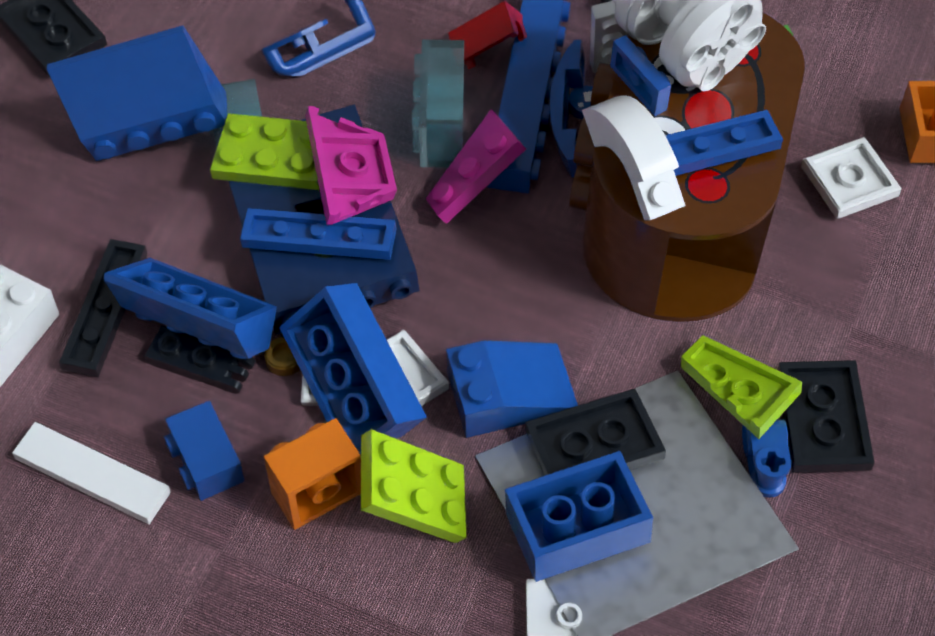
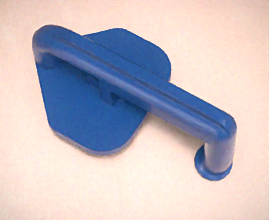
[261,0,376,77]

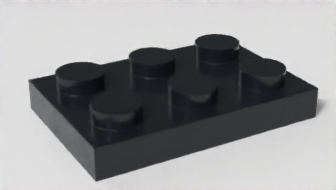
[0,0,107,77]
[777,360,875,473]
[525,388,666,476]

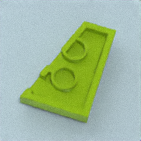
[681,335,802,439]

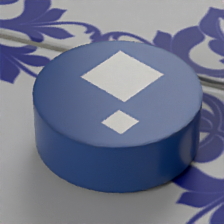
[569,85,593,119]

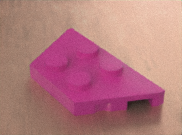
[305,106,397,225]

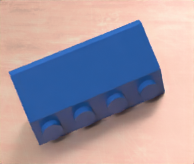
[104,258,277,359]
[279,283,427,455]

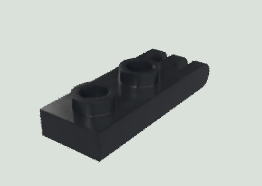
[145,325,256,394]

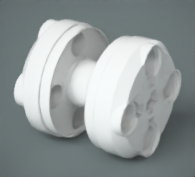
[612,0,766,92]

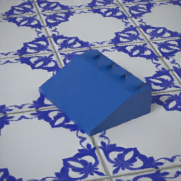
[47,25,228,161]

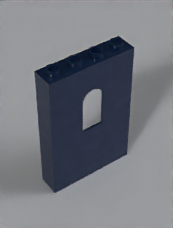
[217,104,420,335]

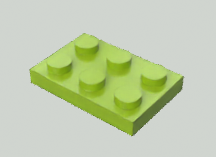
[210,113,319,190]
[361,429,466,543]

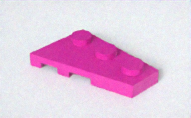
[426,109,526,224]

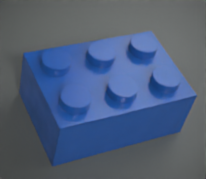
[505,451,653,582]

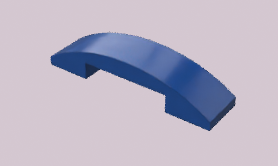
[550,39,585,178]

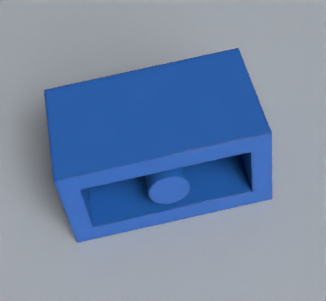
[163,400,245,501]

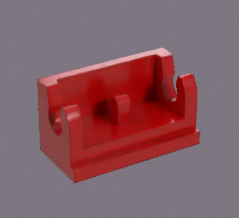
[448,0,527,70]

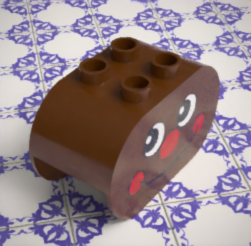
[569,12,805,322]

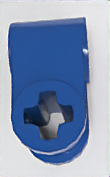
[742,419,791,498]

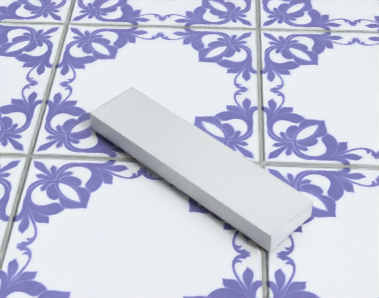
[12,422,171,524]

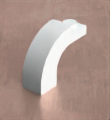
[582,95,686,220]

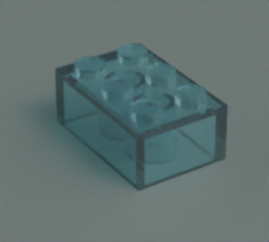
[412,39,464,167]

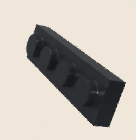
[59,239,148,378]

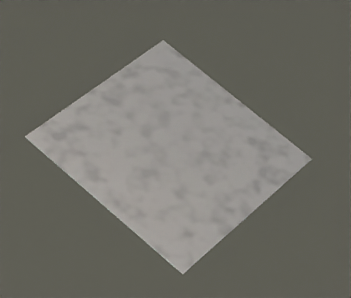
[475,370,799,636]

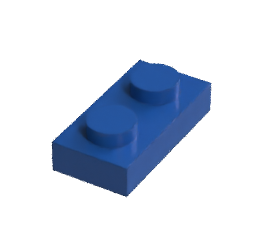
[610,35,671,116]

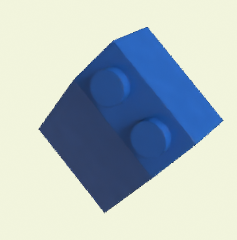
[446,340,578,438]

